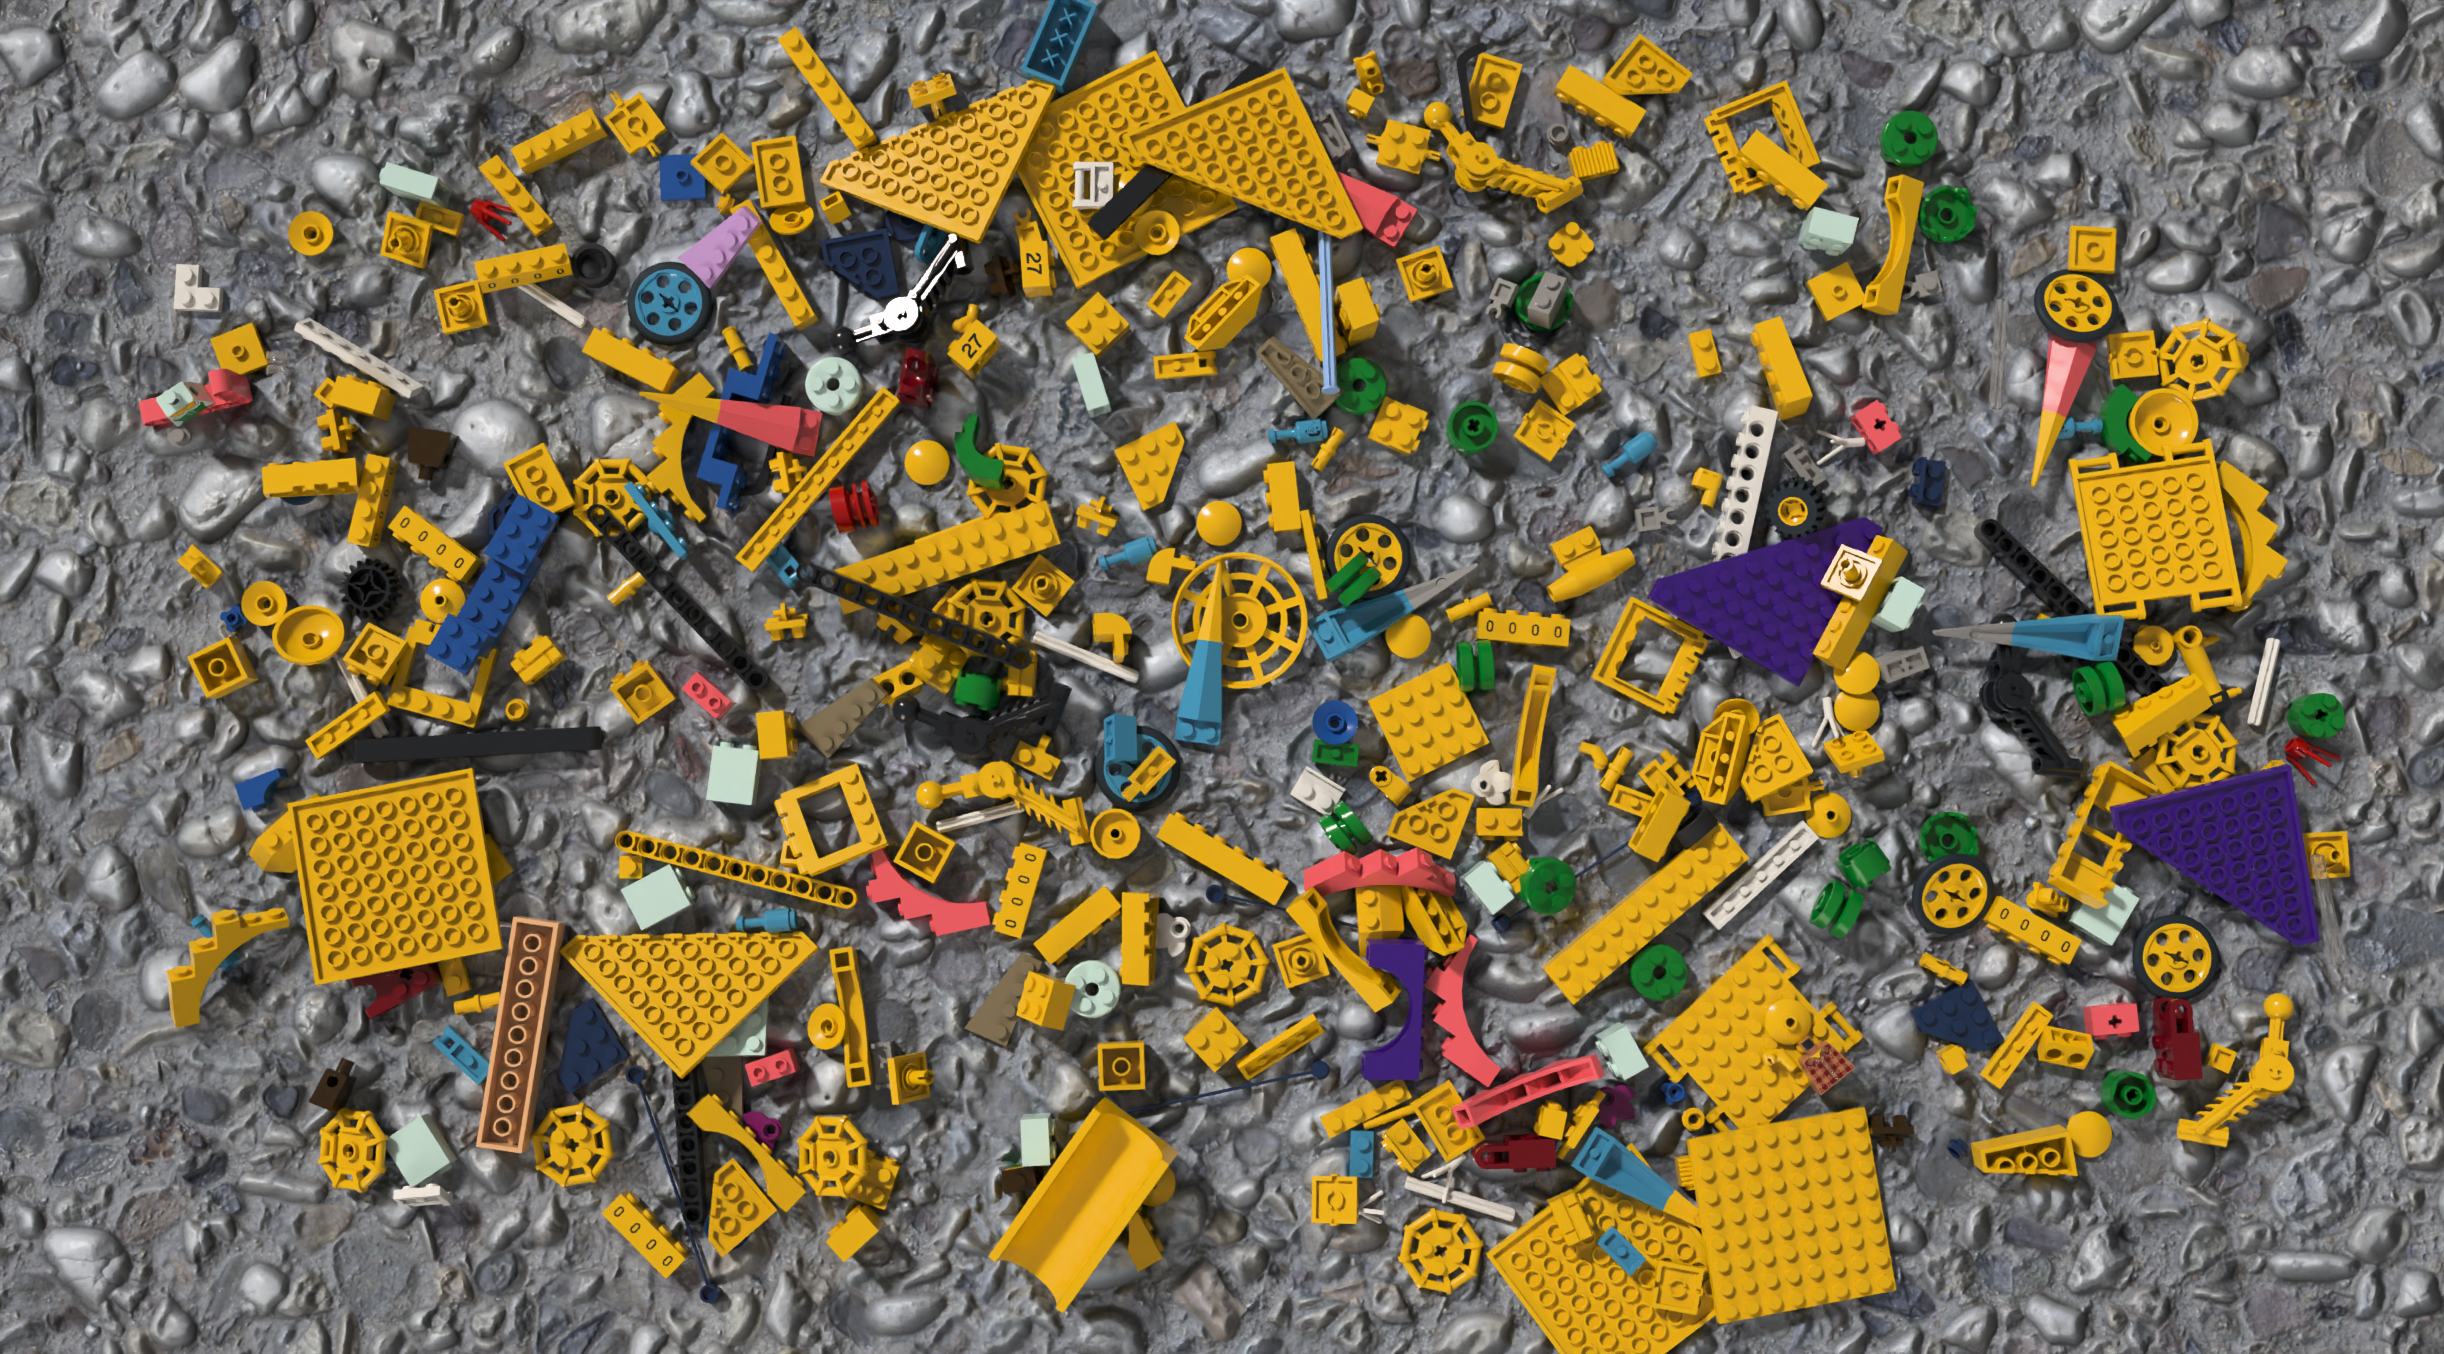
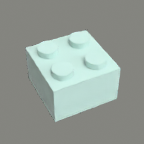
[1798,207,1859,256]
[1871,576,1926,633]
[1460,861,1515,915]
[1595,1022,1649,1080]
[1020,1113,1057,1167]

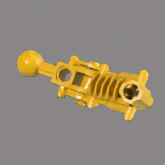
[1424,101,1584,214]
[916,760,1091,846]
[2176,993,2294,1147]

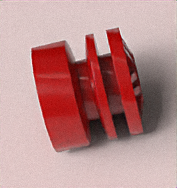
[829,480,879,535]

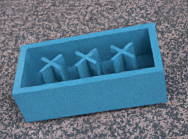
[1021,0,1099,94]

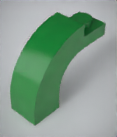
[2098,384,2152,465]
[954,413,1006,490]

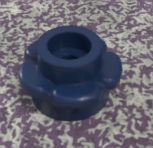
[1947,1139,1969,1160]

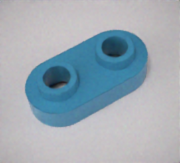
[914,224,946,264]

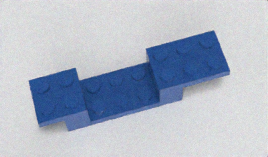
[696,332,787,515]
[425,494,560,676]

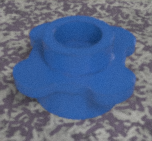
[220,605,248,632]
[1661,1080,1687,1105]

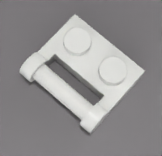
[1072,162,1114,210]
[393,1184,453,1209]

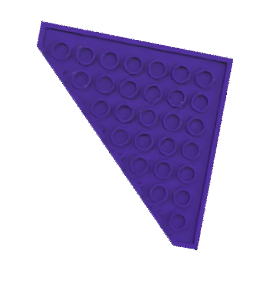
[1647,517,1883,687]
[2110,764,2320,946]

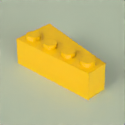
[1750,316,1813,421]
[262,458,361,498]
[1119,892,1160,986]

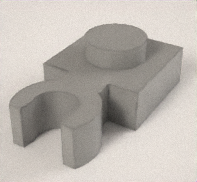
[1902,270,1943,299]
[1485,278,1520,321]
[1634,506,1676,533]

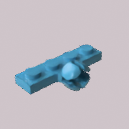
[624,481,691,560]

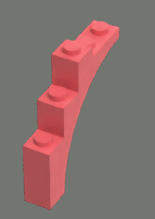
[866,847,992,936]
[1304,847,1456,897]
[1423,933,1501,1087]
[1451,1054,1605,1129]

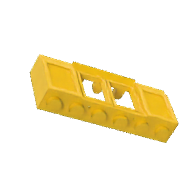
[2047,761,2158,909]

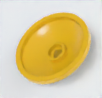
[2129,388,2198,456]
[272,605,345,665]

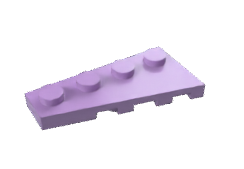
[678,206,762,289]

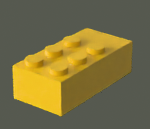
[1334,277,1381,347]

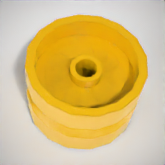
[1491,343,1550,393]
[1090,809,1141,859]

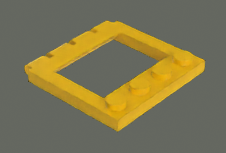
[1704,80,1821,195]
[1590,597,1709,714]
[387,619,499,728]
[774,763,889,877]

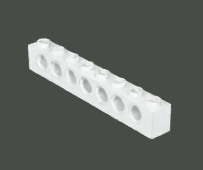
[1711,405,1778,562]

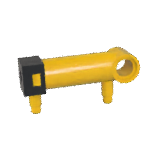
[2172,625,2242,714]

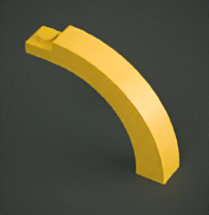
[1510,664,1556,808]

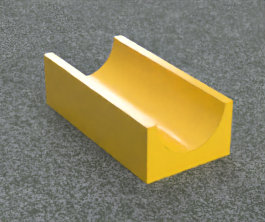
[988,1097,1179,1314]

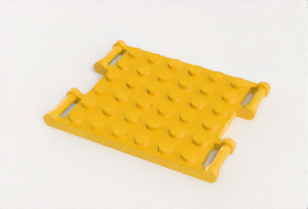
[2068,439,2242,620]
[1643,933,1863,1132]

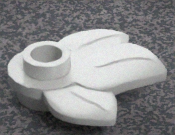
[1471,760,1512,805]
[1156,913,1191,957]

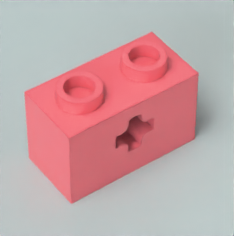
[1849,400,1902,455]
[682,672,736,720]
[2083,1002,2140,1039]
[745,1048,800,1087]

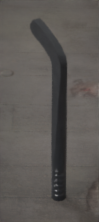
[1457,42,1488,142]
[739,394,792,496]

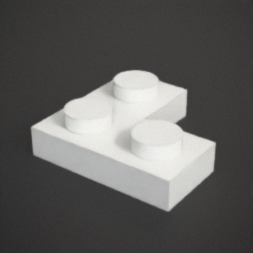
[174,264,224,312]

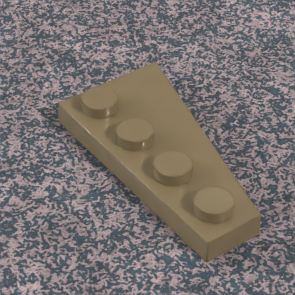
[1256,337,1345,420]
[796,678,889,758]
[965,952,1043,1046]
[701,1057,744,1134]

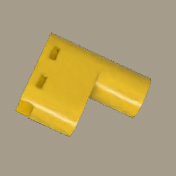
[1691,467,1724,508]

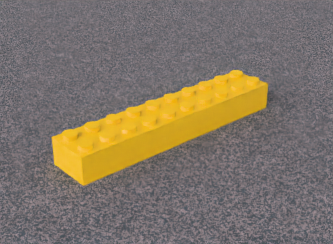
[831,500,1062,615]
[1540,823,1749,1005]

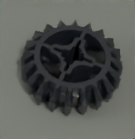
[339,558,403,620]

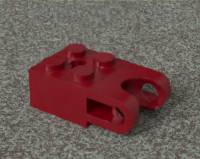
[896,348,940,409]
[349,962,443,1019]
[2152,997,2203,1080]
[1471,1134,1556,1173]

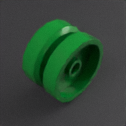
[1446,401,1498,455]
[1324,551,1382,608]
[1456,640,1495,692]
[2072,661,2126,717]
[1317,800,1374,855]
[1809,879,1864,939]

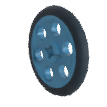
[627,261,712,346]
[1095,725,1181,811]

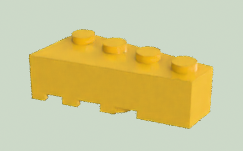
[2109,673,2213,758]
[1970,1124,2078,1176]

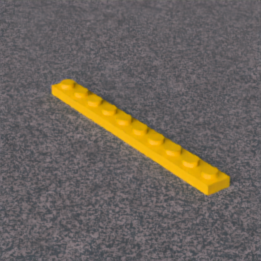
[735,387,901,573]

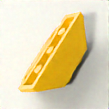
[1184,274,1263,351]
[1691,712,1750,805]
[249,793,322,873]
[1354,885,1404,958]
[1400,885,1467,956]

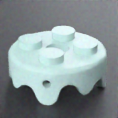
[805,357,864,416]
[1065,960,1121,1018]

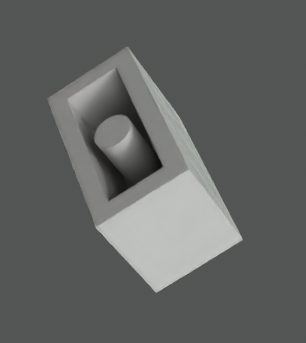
[1528,271,1567,329]

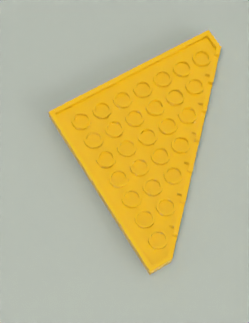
[1122,67,1363,239]
[820,78,1056,244]
[559,931,819,1079]

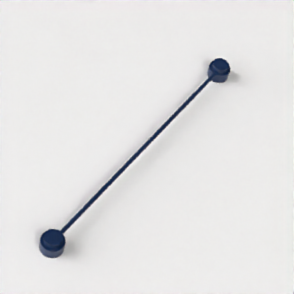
[1490,790,1702,933]
[1206,885,1439,955]
[1088,1060,1330,1115]
[626,1065,720,1303]

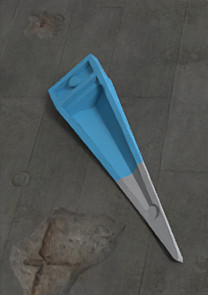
[1308,563,1479,663]
[1932,613,2124,661]

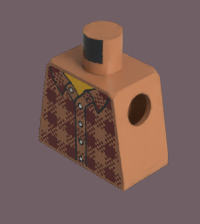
[1798,1036,1855,1095]

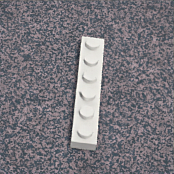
[294,318,424,398]
[1702,821,1819,930]

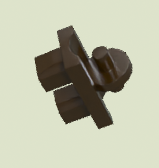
[984,254,1022,297]
[1869,1115,1914,1153]

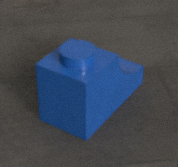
[235,768,289,813]

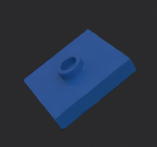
[659,154,707,202]

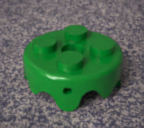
[1879,111,1938,169]
[1918,185,1977,244]
[1515,272,1574,332]
[1335,358,1387,416]
[1918,812,1979,863]
[1518,856,1577,915]
[1628,943,1688,1001]

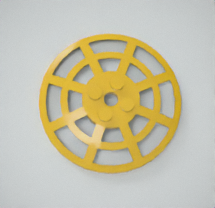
[1171,552,1308,689]

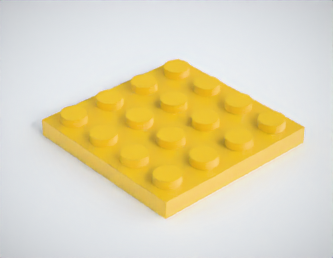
[1367,662,1489,783]

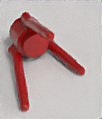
[470,198,515,242]
[2284,737,2341,786]

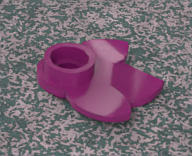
[1595,1085,1636,1129]
[743,1111,783,1151]

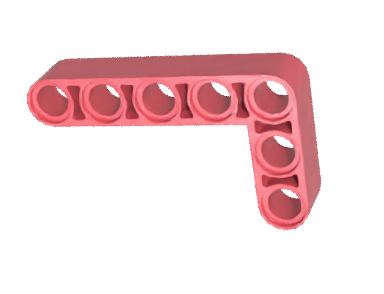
[138,369,253,426]

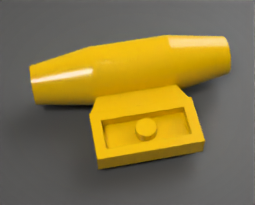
[1547,525,1636,603]

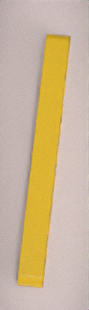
[615,831,860,909]

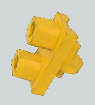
[1353,50,1385,96]
[316,409,358,453]
[769,452,807,494]
[1076,496,1119,536]
[177,544,224,589]
[764,602,808,641]
[876,604,920,644]
[2026,882,2069,918]

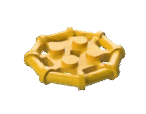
[2155,318,2244,404]
[966,442,1049,520]
[572,457,651,537]
[947,577,1027,658]
[2154,714,2239,790]
[1184,922,1270,1009]
[530,1102,616,1188]
[317,1107,389,1193]
[797,1115,869,1198]
[1398,1208,1484,1295]

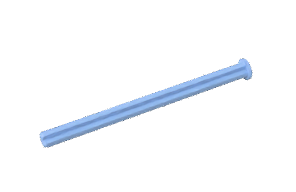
[1318,230,1340,394]

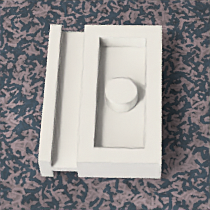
[1290,766,1346,815]

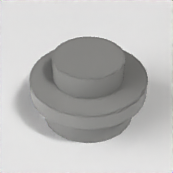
[1546,123,1569,146]
[168,425,192,448]

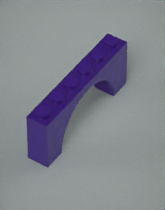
[1361,939,1428,1080]

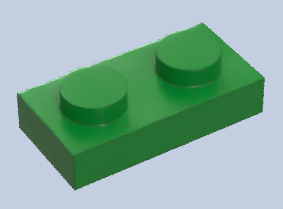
[1312,739,1360,768]

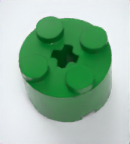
[953,670,1003,711]
[2287,693,2345,739]
[1835,838,1891,889]
[2100,1070,2157,1119]

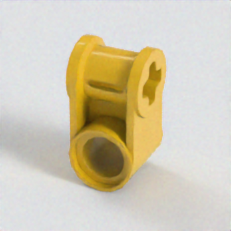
[1369,766,1412,806]

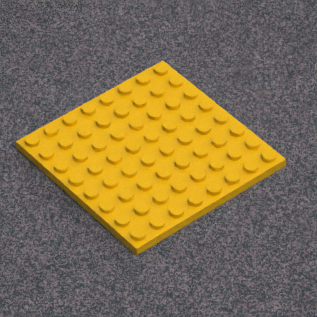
[1016,50,1237,289]
[287,768,504,985]
[1686,1107,1896,1324]
[1485,1143,1716,1354]

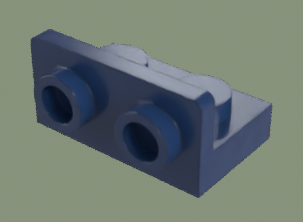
[1909,457,1946,507]

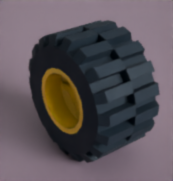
[1765,477,1828,538]

